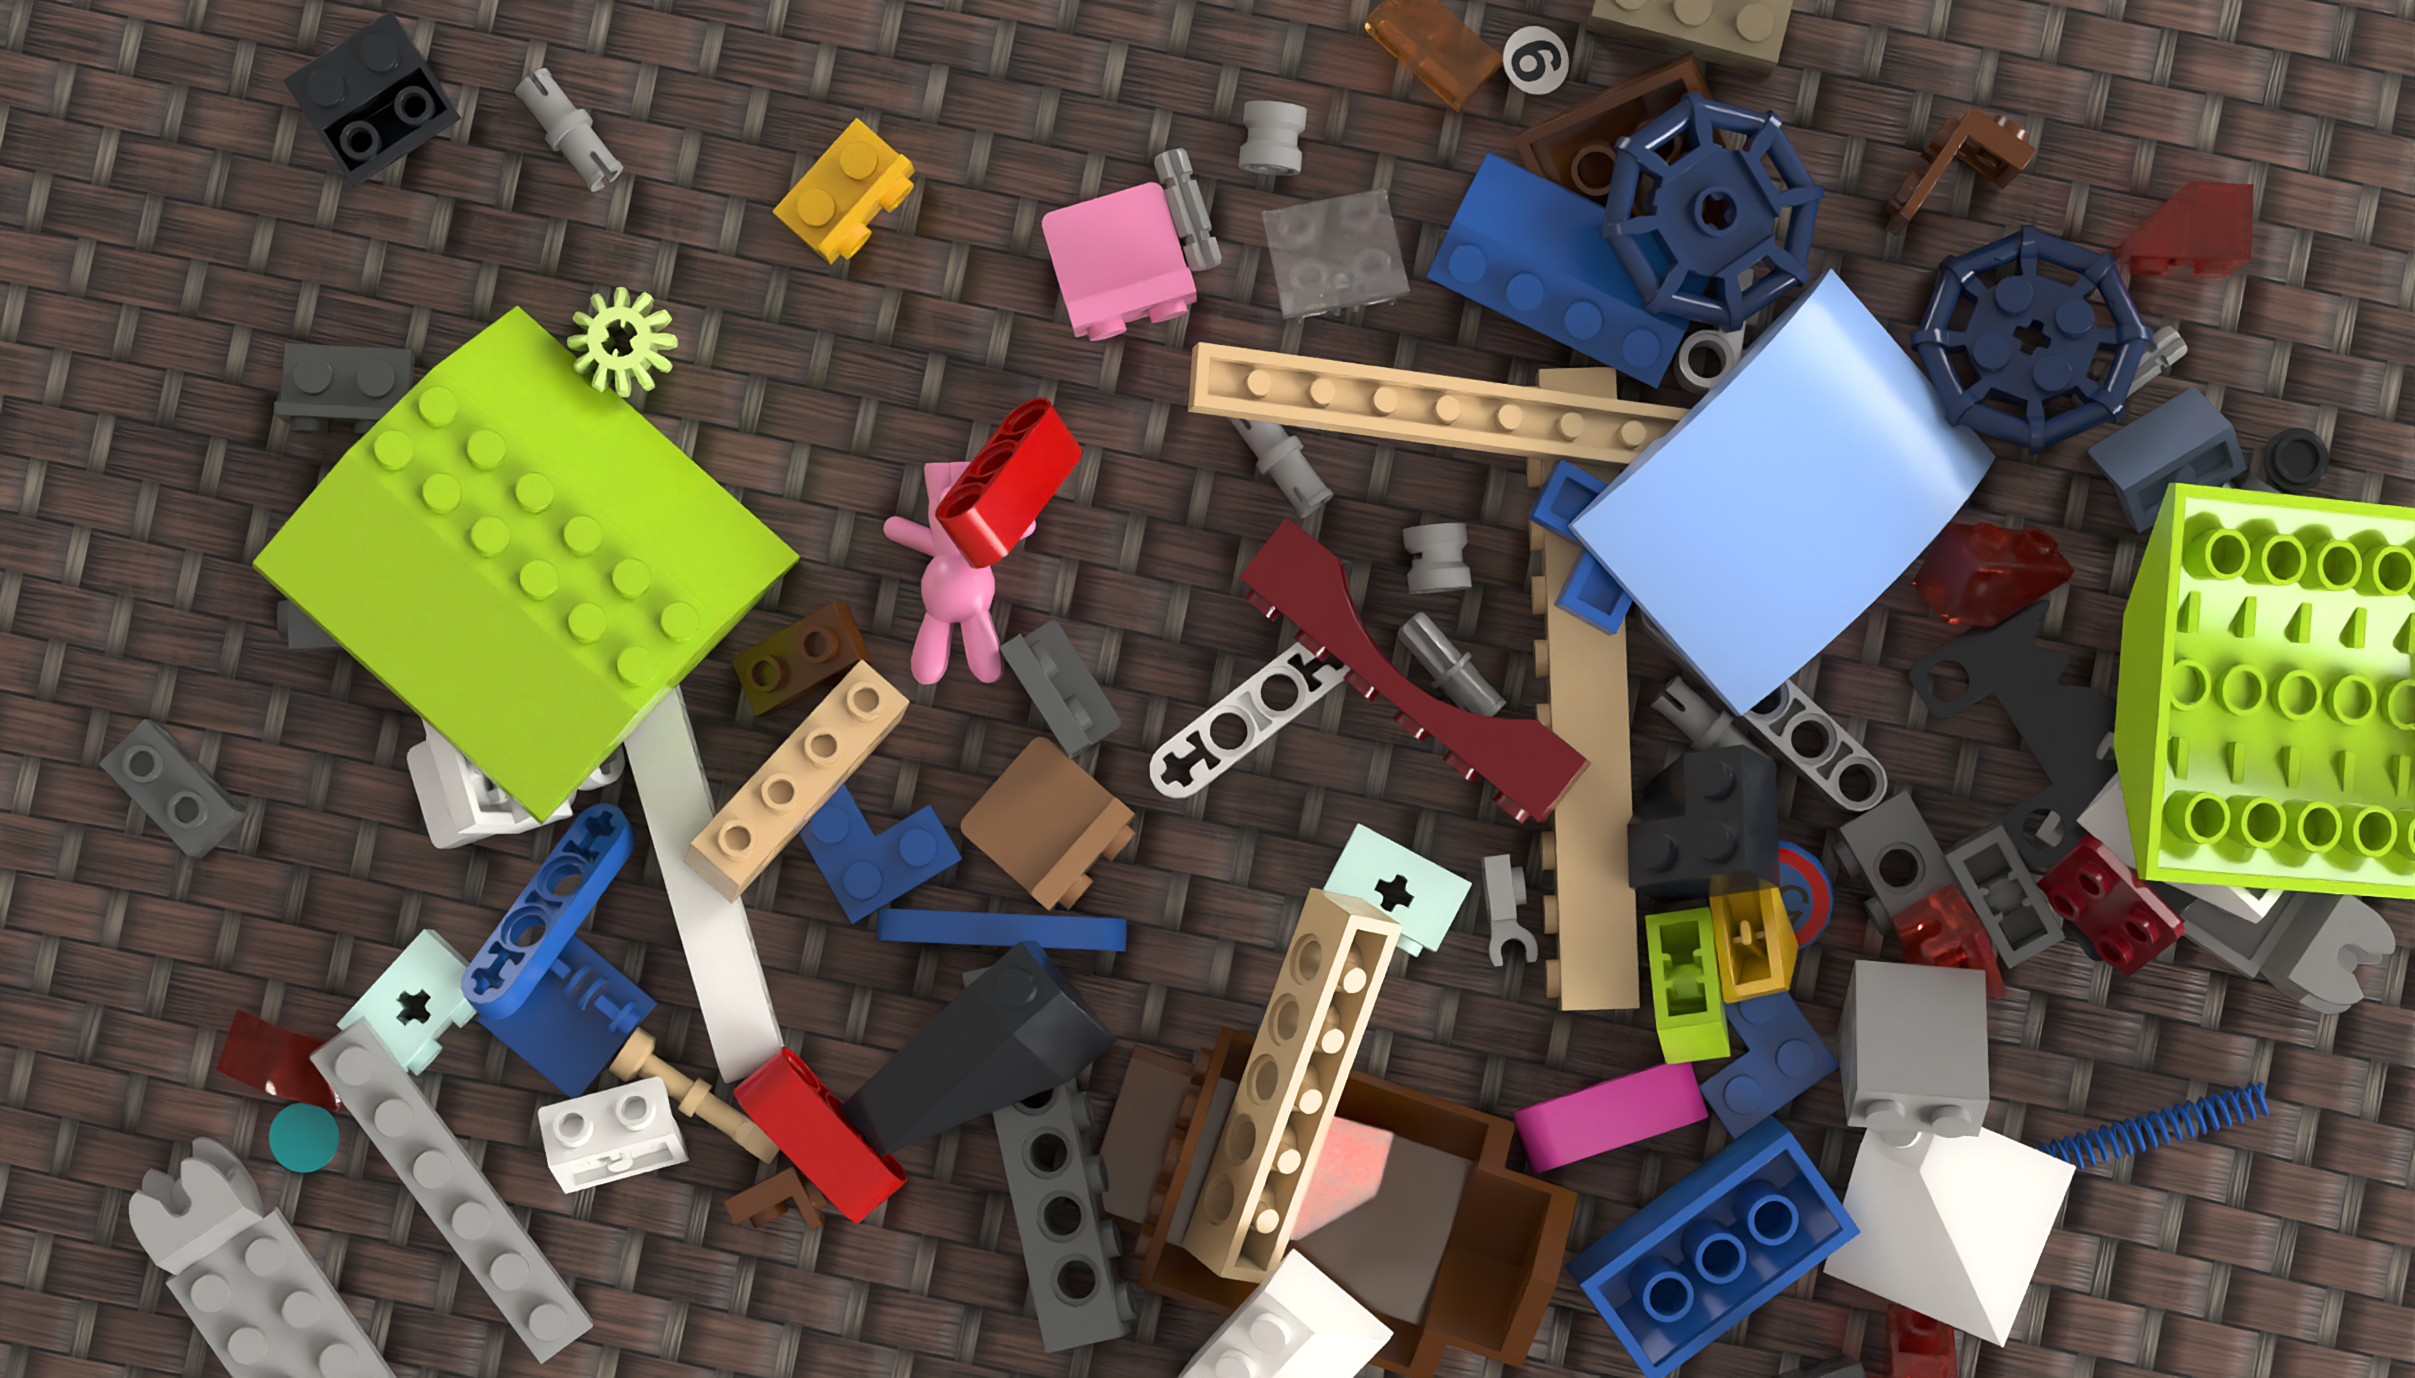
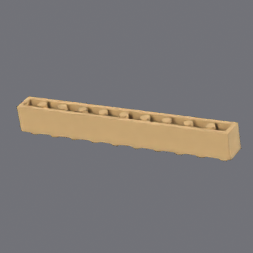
[1525,367,1640,1011]

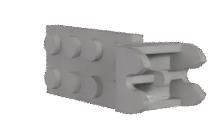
[2034,731,2395,1014]
[129,1137,397,1378]

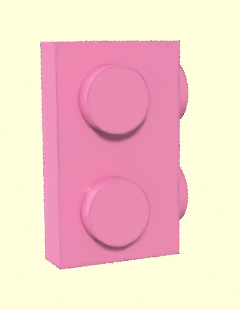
[1042,182,1197,341]

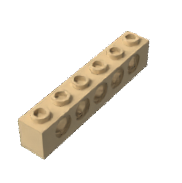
[1182,888,1403,1284]

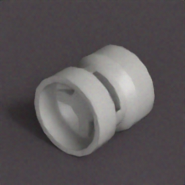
[1238,101,1307,176]
[1403,523,1472,594]

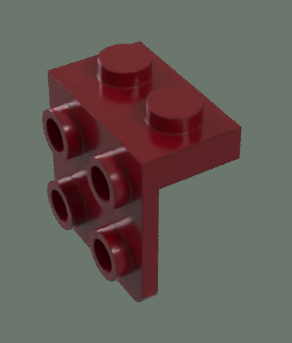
[2036,833,2185,977]

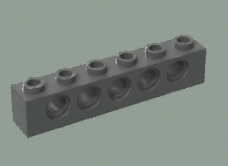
[962,966,1137,1353]

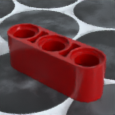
[935,397,1082,569]
[734,1047,908,1223]

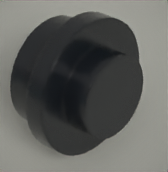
[2263,428,2329,492]

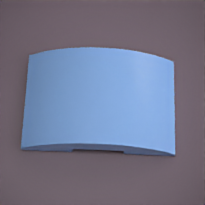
[1567,268,1996,716]

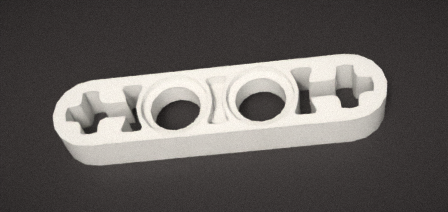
[1150,642,1350,799]

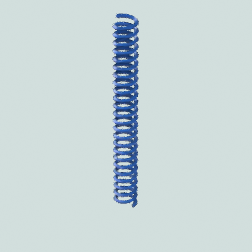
[2028,1082,2269,1170]

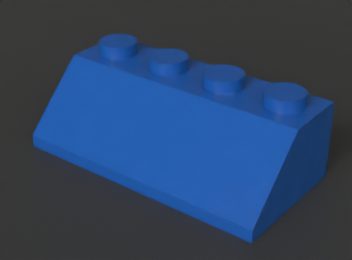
[1426,151,1710,389]
[1564,1115,1861,1378]

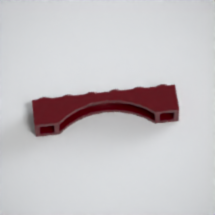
[1239,517,1591,824]

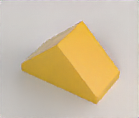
[1709,888,1799,1004]

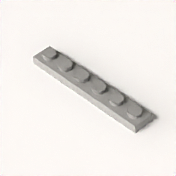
[309,1016,593,1364]

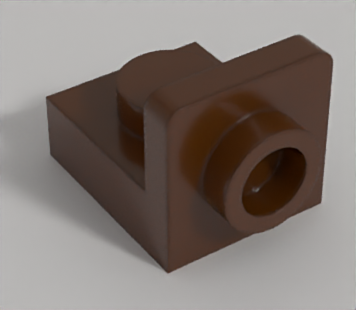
[723,1164,829,1230]

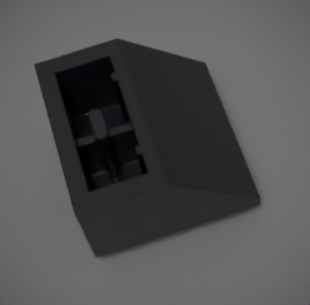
[283,10,462,188]

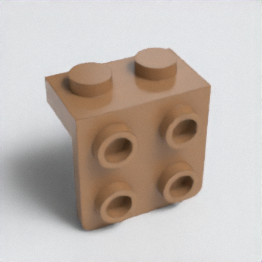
[961,737,1136,912]

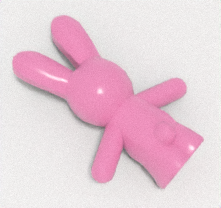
[883,462,1036,685]

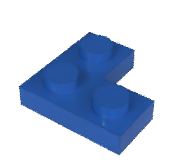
[1527,459,1633,636]
[798,783,963,925]
[1698,991,1839,1140]

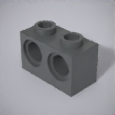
[99,719,249,858]

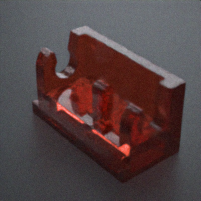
[1891,883,2007,1000]

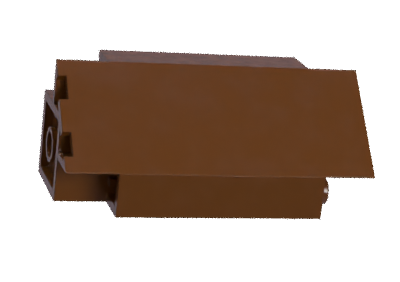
[1079,1026,1578,1378]

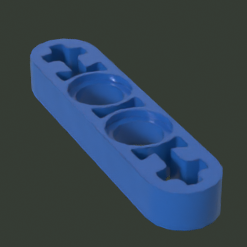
[461,803,637,1020]
[876,908,1127,951]

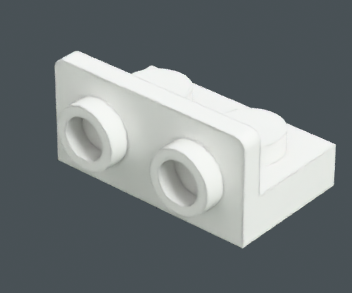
[538,1076,689,1194]

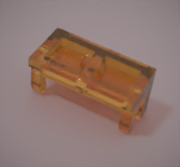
[1365,0,1503,113]

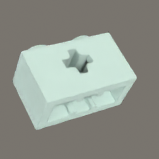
[1322,823,1472,957]
[337,929,476,1076]

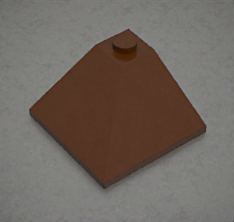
[1513,50,1734,230]

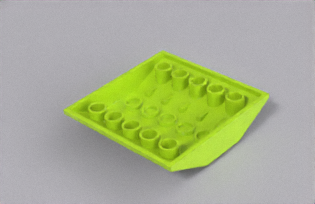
[252,305,800,825]
[2114,483,2415,899]

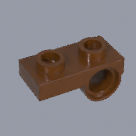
[731,602,874,716]

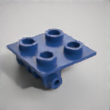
[477,934,657,1099]

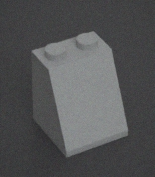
[1837,960,1990,1138]

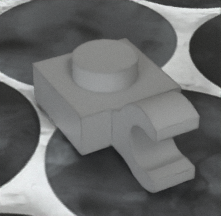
[1480,854,1538,967]

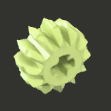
[567,287,678,397]

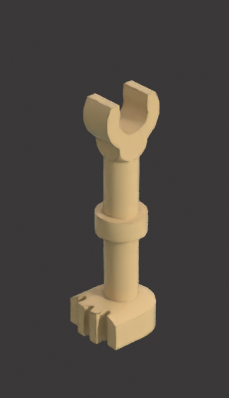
[608,1027,780,1165]

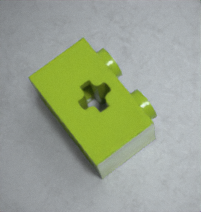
[1645,907,1731,1065]

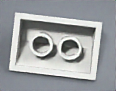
[1177,1248,1394,1378]

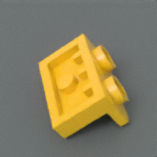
[772,118,915,265]

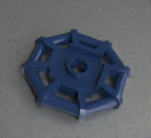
[1597,91,1825,333]
[1910,224,2153,455]

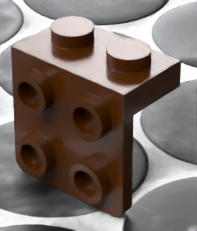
[1884,107,2036,236]

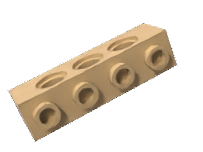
[684,659,910,904]

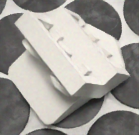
[407,719,577,849]

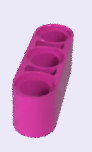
[1512,1062,1709,1174]

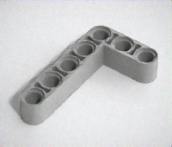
[1634,604,1888,814]

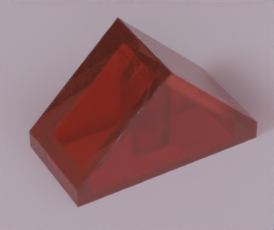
[216,1009,342,1112]

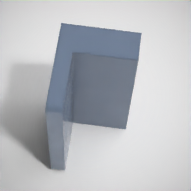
[2088,388,2247,533]

